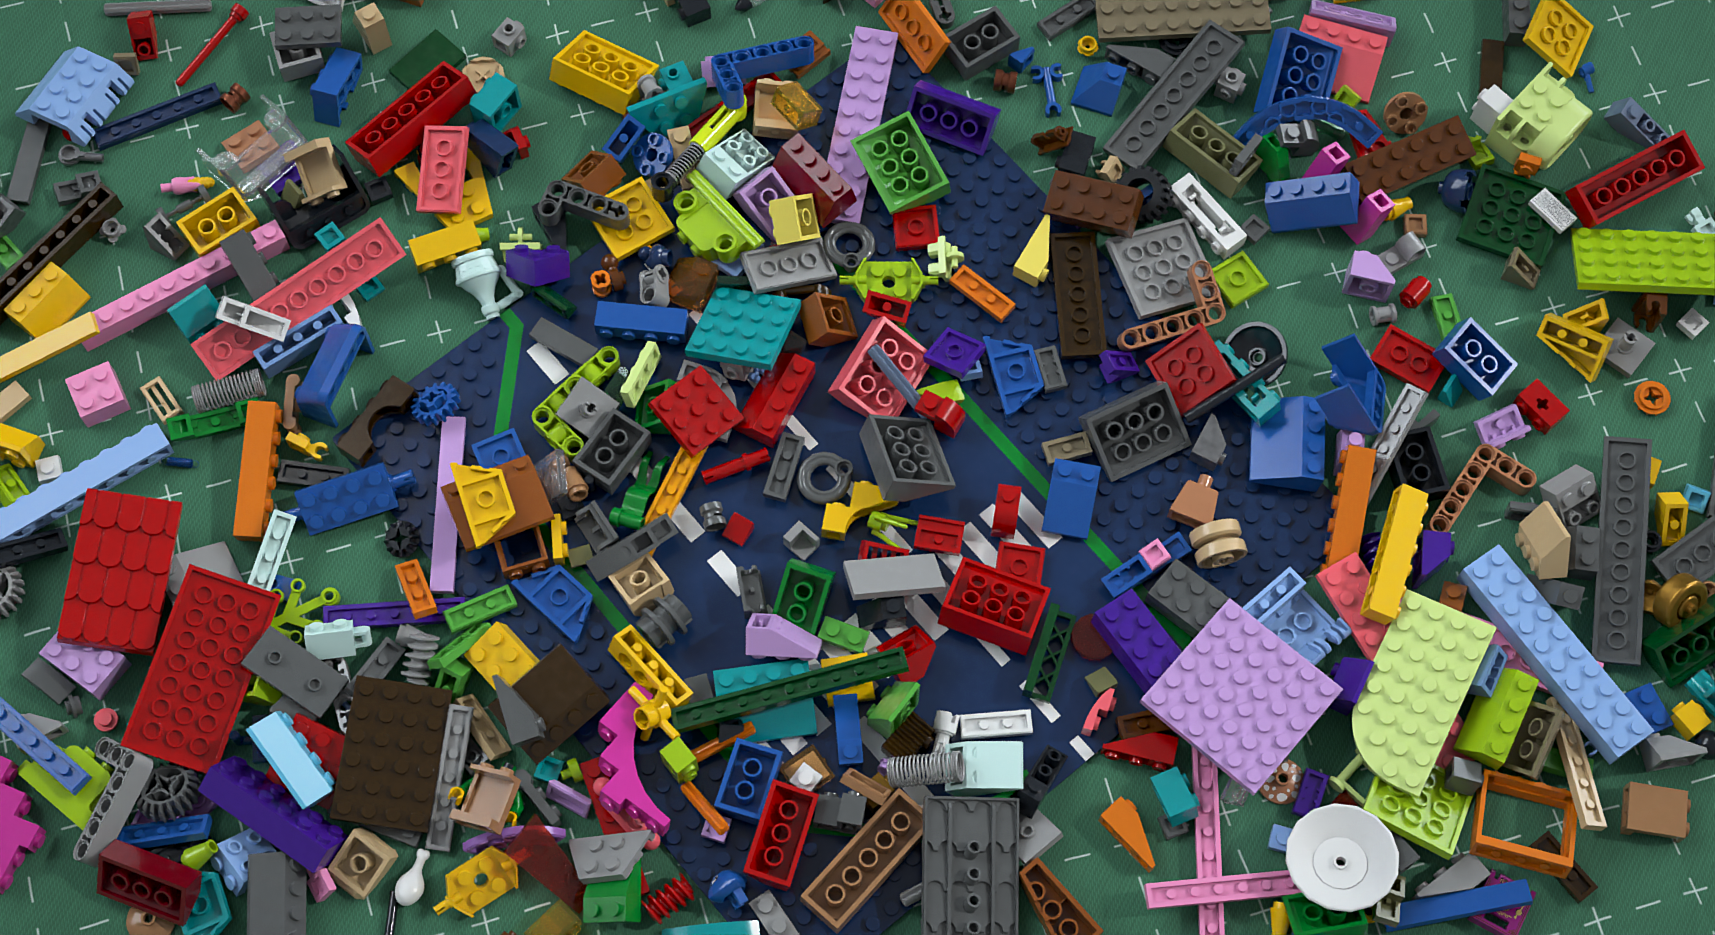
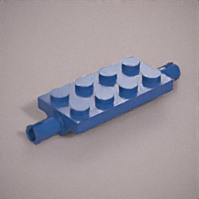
[283,462,416,536]

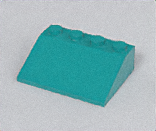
[713,659,818,746]

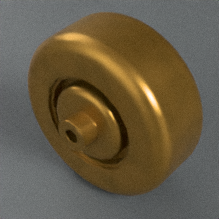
[1652,573,1708,628]

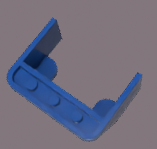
[294,324,375,428]
[1315,333,1386,436]

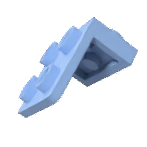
[210,828,277,897]

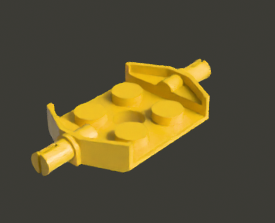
[433,845,531,918]

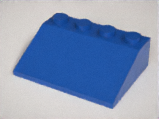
[1253,26,1343,131]
[1249,396,1325,492]

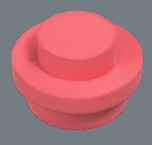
[94,708,119,732]

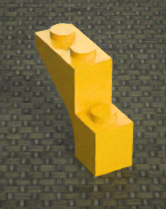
[821,481,899,541]

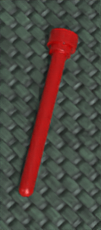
[176,3,249,87]

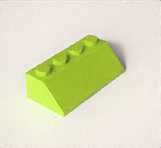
[1453,668,1539,770]

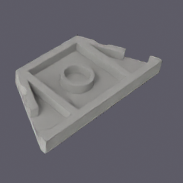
[568,830,655,884]

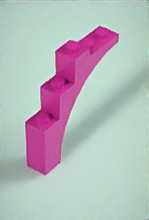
[598,682,671,837]
[0,756,47,894]

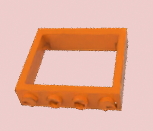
[1469,769,1577,879]

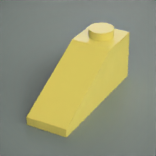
[1013,214,1050,287]

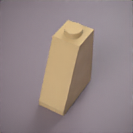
[353,2,392,55]

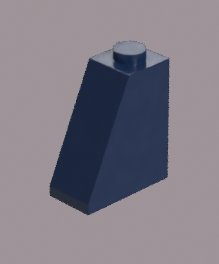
[467,119,519,178]

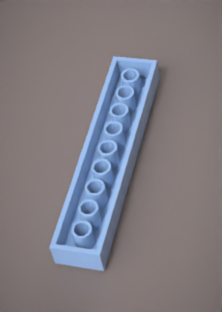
[1456,544,1654,765]

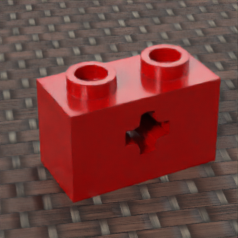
[1513,379,1570,435]

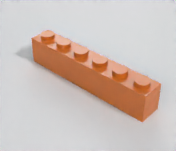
[233,401,283,542]
[1320,445,1377,572]

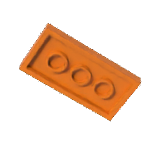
[878,0,951,73]

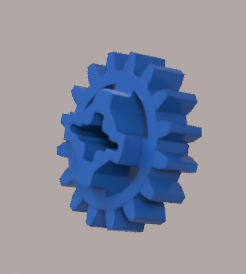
[411,382,461,427]

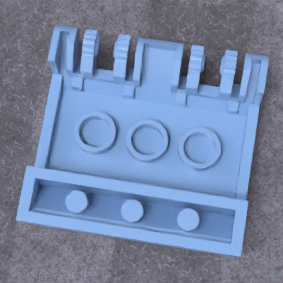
[15,46,135,147]
[1243,567,1352,666]

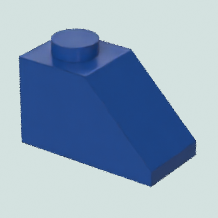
[602,114,646,164]

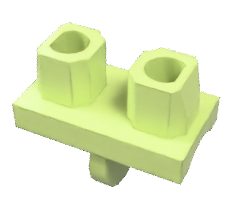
[500,227,542,263]
[928,236,964,282]

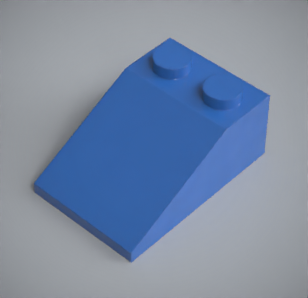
[1041,458,1101,540]

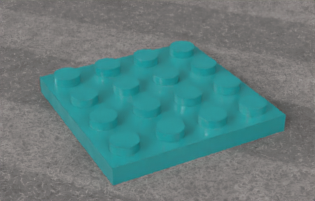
[685,286,802,371]

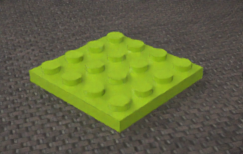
[1362,764,1474,860]

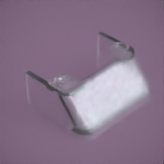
[196,94,308,201]

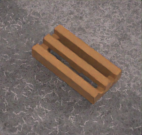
[840,768,892,806]

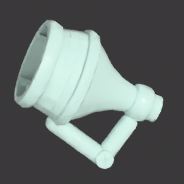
[451,248,523,321]

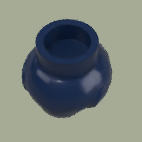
[638,244,673,269]

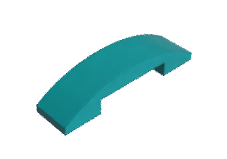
[314,221,386,302]
[662,920,760,935]

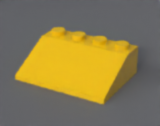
[549,30,659,115]

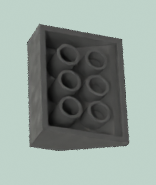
[1078,381,1192,482]
[859,414,956,502]

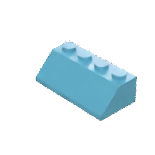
[246,711,336,809]

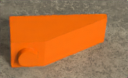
[1098,796,1155,873]

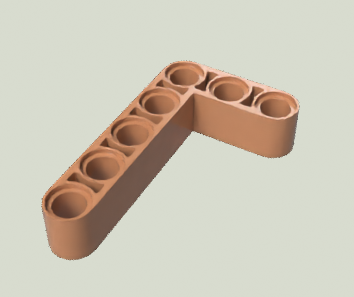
[1117,260,1226,352]
[1425,444,1537,532]

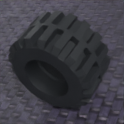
[1115,165,1173,224]

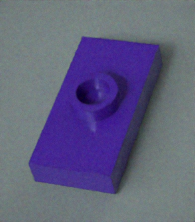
[1291,767,1329,817]

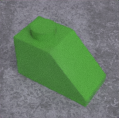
[435,657,474,704]

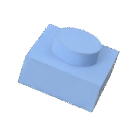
[1267,824,1293,854]

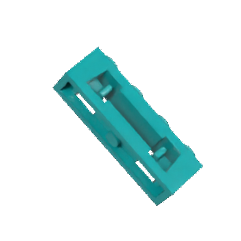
[1215,339,1281,427]

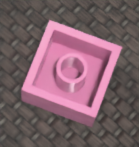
[65,361,131,428]

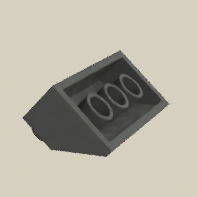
[247,852,307,935]

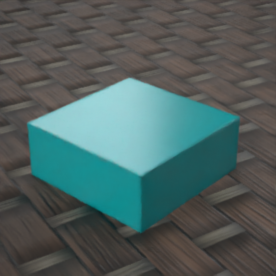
[533,756,565,783]

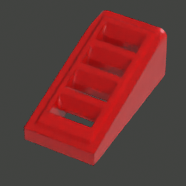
[857,540,910,560]

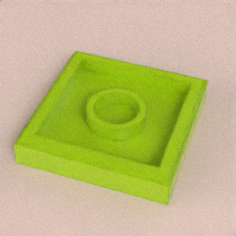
[1212,250,1269,309]

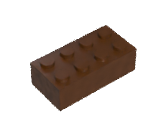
[1043,170,1144,239]

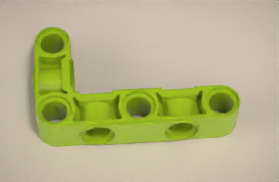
[532,346,620,463]

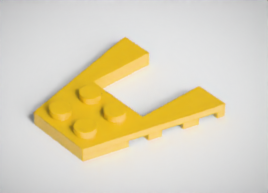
[394,148,493,228]

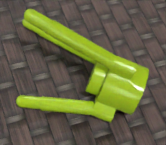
[867,510,918,548]

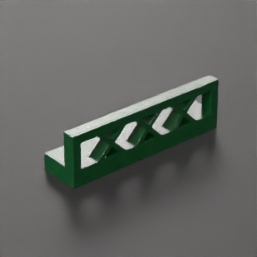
[1022,602,1077,704]

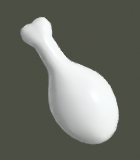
[395,849,430,906]

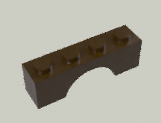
[337,375,418,468]

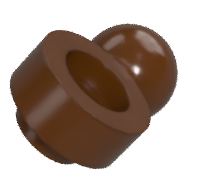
[601,254,627,292]

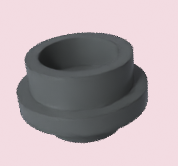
[64,695,83,719]

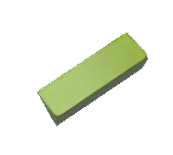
[0,463,30,507]

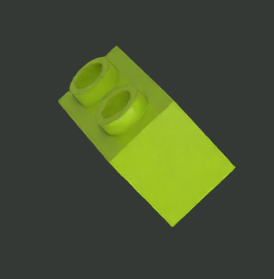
[659,736,699,785]

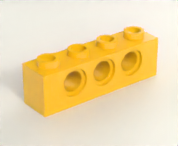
[607,624,693,718]

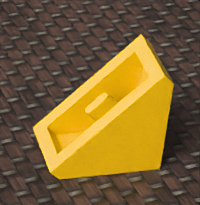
[1562,298,1609,333]

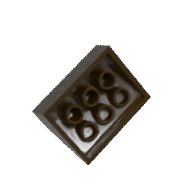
[488,643,610,765]

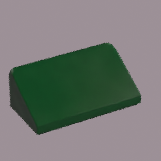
[530,284,577,319]

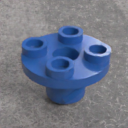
[631,133,673,177]

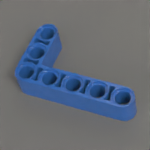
[711,36,814,109]

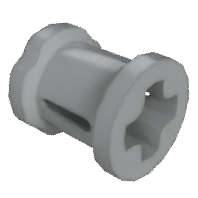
[1369,303,1397,326]

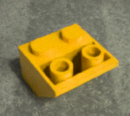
[0,423,46,469]

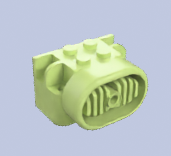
[1484,62,1593,170]

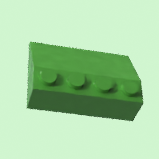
[850,111,951,214]

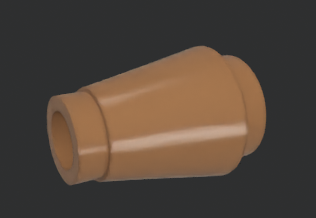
[563,466,589,501]

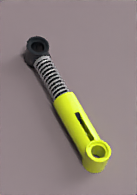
[651,95,747,203]

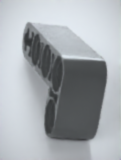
[538,180,630,230]

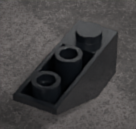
[1015,744,1068,819]

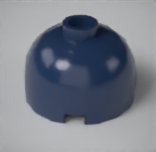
[1438,169,1476,213]

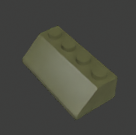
[1162,108,1263,199]

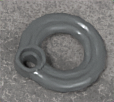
[823,221,875,273]
[797,452,853,505]

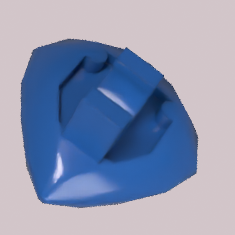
[708,870,748,910]

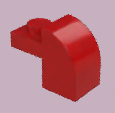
[914,390,965,439]
[991,484,1022,540]

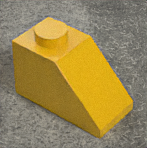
[1654,492,1689,546]

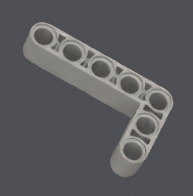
[73,737,154,868]

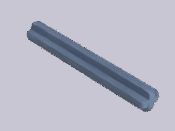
[868,344,927,419]

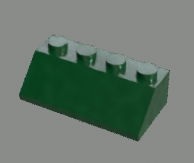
[1641,594,1715,688]

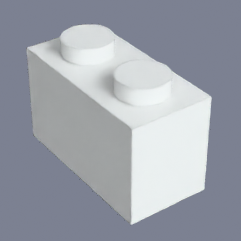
[1470,84,1513,134]

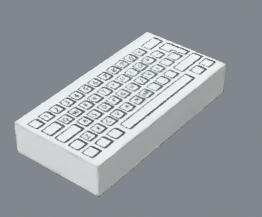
[1528,188,1577,234]

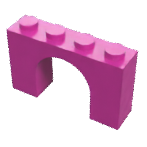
[1302,142,1395,245]

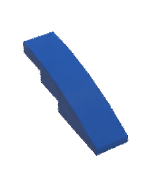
[1101,531,1192,599]

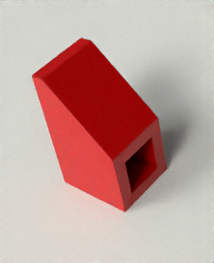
[127,10,158,61]

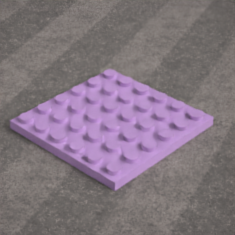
[1139,598,1343,796]

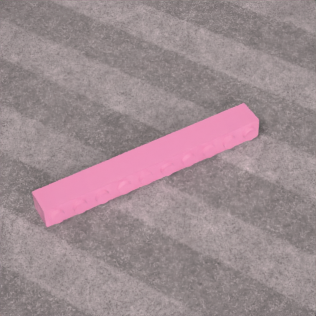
[82,220,290,352]

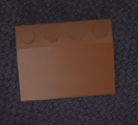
[440,455,555,552]

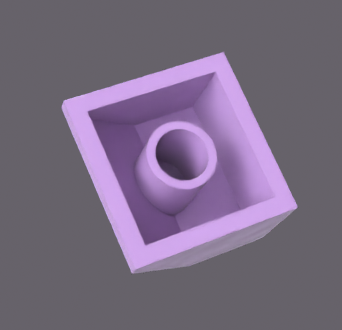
[1342,250,1396,303]

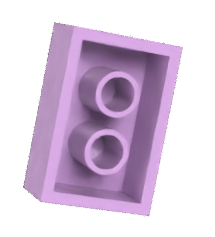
[39,631,132,701]

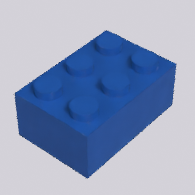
[1432,317,1518,401]
[714,738,783,825]

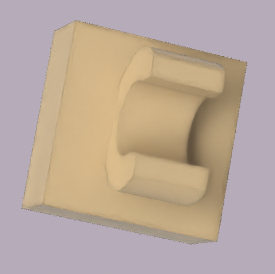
[1095,155,1125,184]

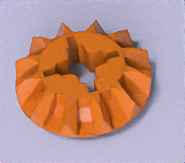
[1633,381,1671,416]

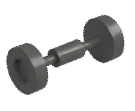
[155,184,212,225]

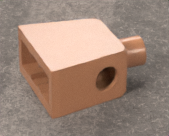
[1167,474,1218,528]

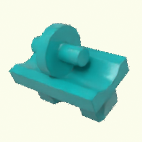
[1684,669,1715,717]

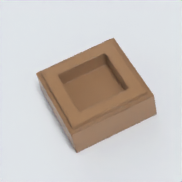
[1403,214,1427,238]

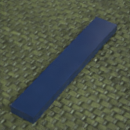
[93,82,222,151]

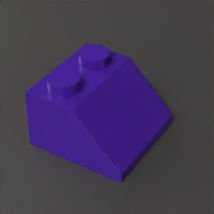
[1412,530,1455,589]
[1329,657,1375,716]

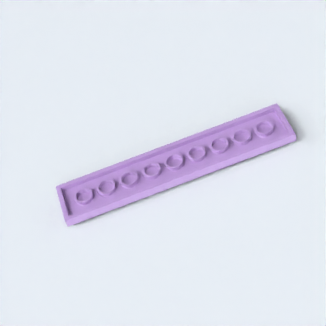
[827,26,898,223]

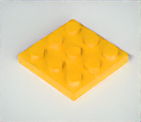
[1523,0,1594,78]
[590,176,675,261]

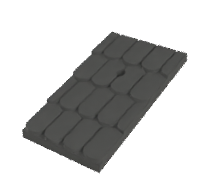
[921,796,1019,935]

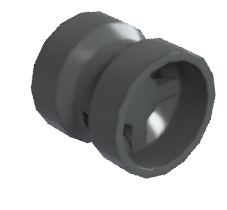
[699,501,727,532]

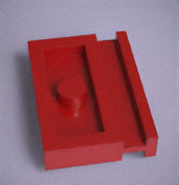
[913,514,965,556]

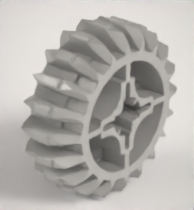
[0,566,25,619]

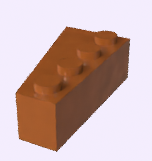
[1019,857,1104,935]

